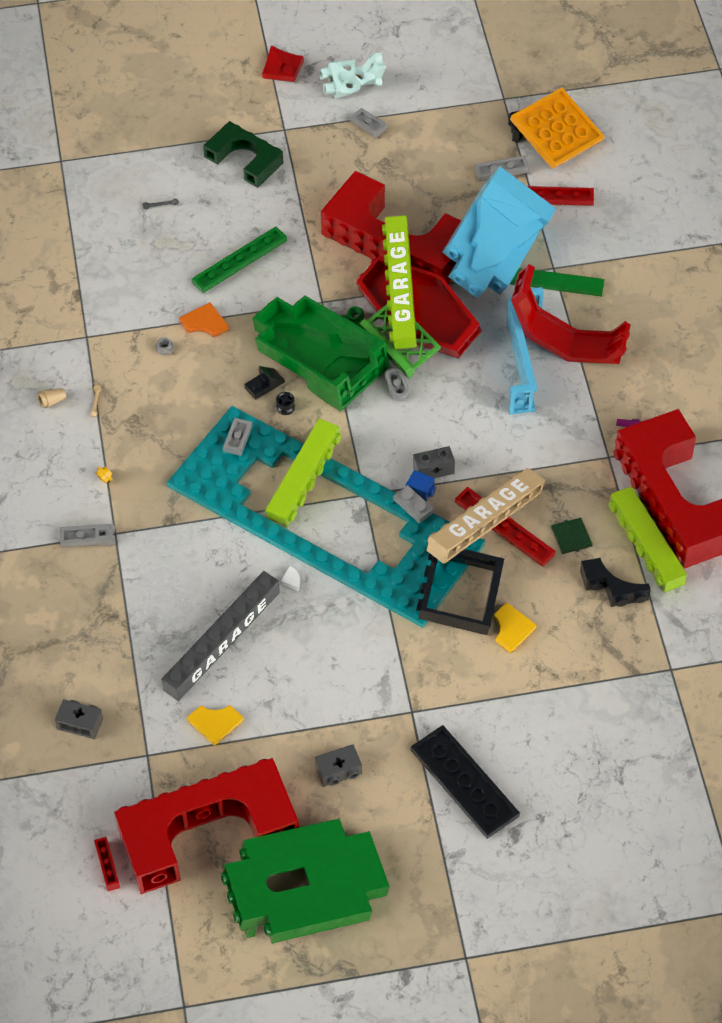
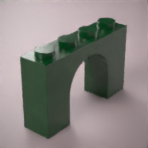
[203,121,284,188]

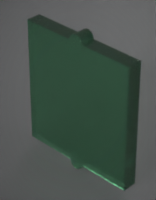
[551,518,593,554]

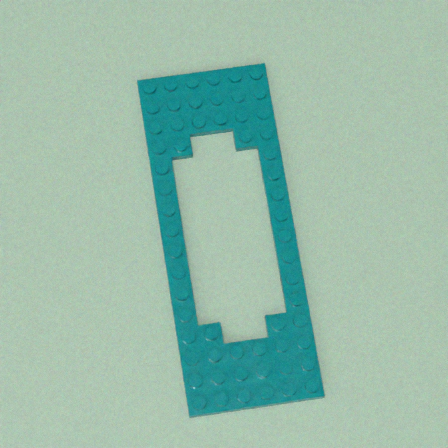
[167,406,485,628]

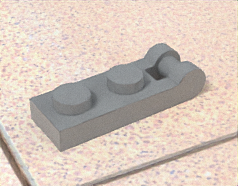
[60,524,115,548]

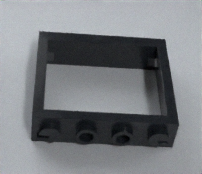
[416,549,504,635]

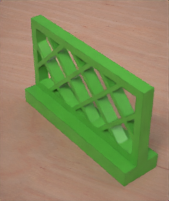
[359,304,441,379]

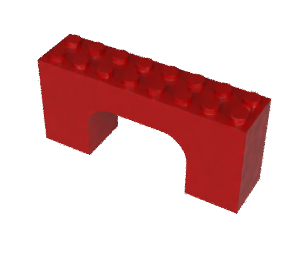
[321,171,461,284]
[613,409,722,569]
[114,758,299,894]

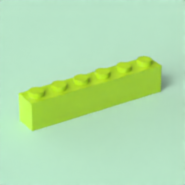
[265,418,342,528]
[609,486,687,593]

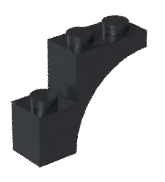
[580,558,651,607]

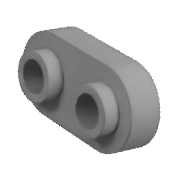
[385,368,409,401]

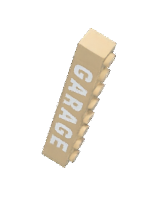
[426,468,545,564]

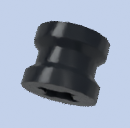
[276,392,295,415]

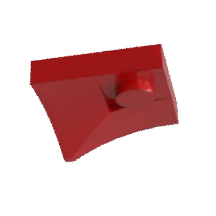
[262,46,304,82]

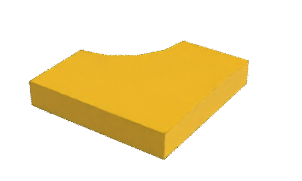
[494,602,537,654]
[186,705,244,746]

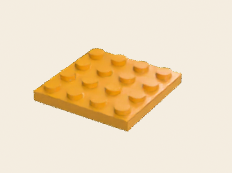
[510,87,605,169]

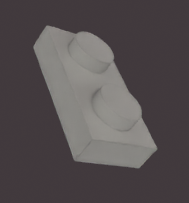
[350,108,387,138]
[223,418,253,456]
[393,485,434,524]

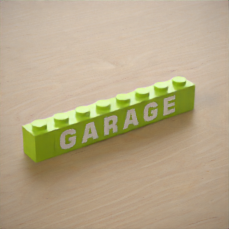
[382,215,417,349]

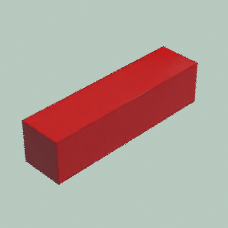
[94,836,120,891]

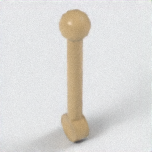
[90,385,101,417]

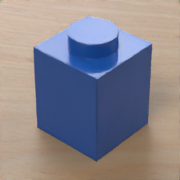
[406,470,436,502]

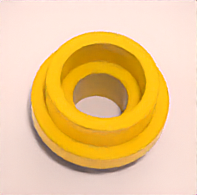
[95,466,113,484]

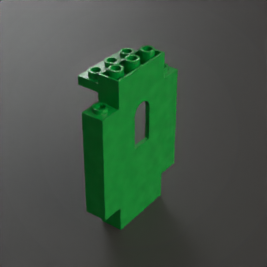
[221,818,390,944]

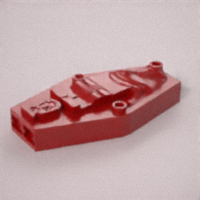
[356,255,482,359]

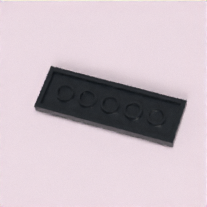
[411,725,520,839]

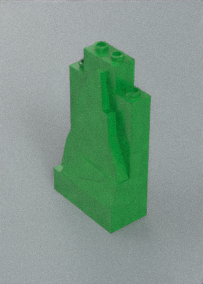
[252,295,390,411]

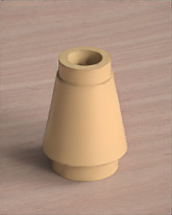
[37,388,66,408]

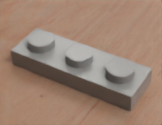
[475,156,529,182]

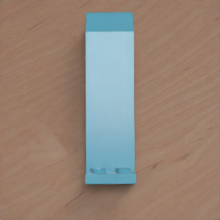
[507,287,543,415]

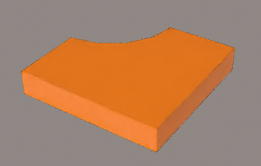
[179,302,229,337]

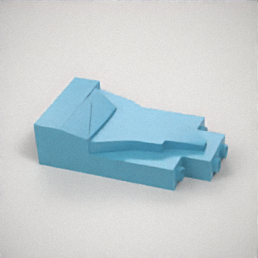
[442,167,556,298]

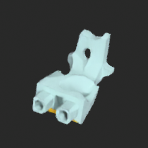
[319,52,386,99]

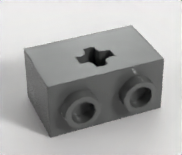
[413,446,455,478]
[55,699,103,739]
[315,744,362,787]

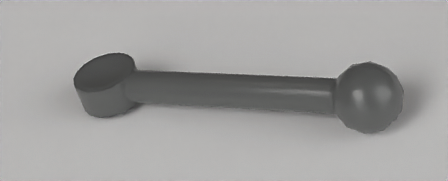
[142,198,179,210]

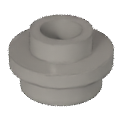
[155,338,174,355]

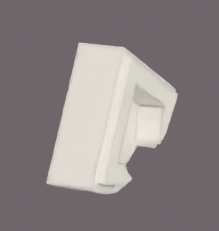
[281,566,300,591]

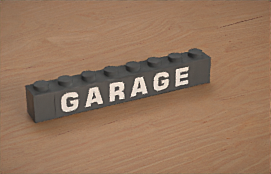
[161,571,280,701]

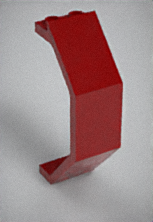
[511,264,631,364]

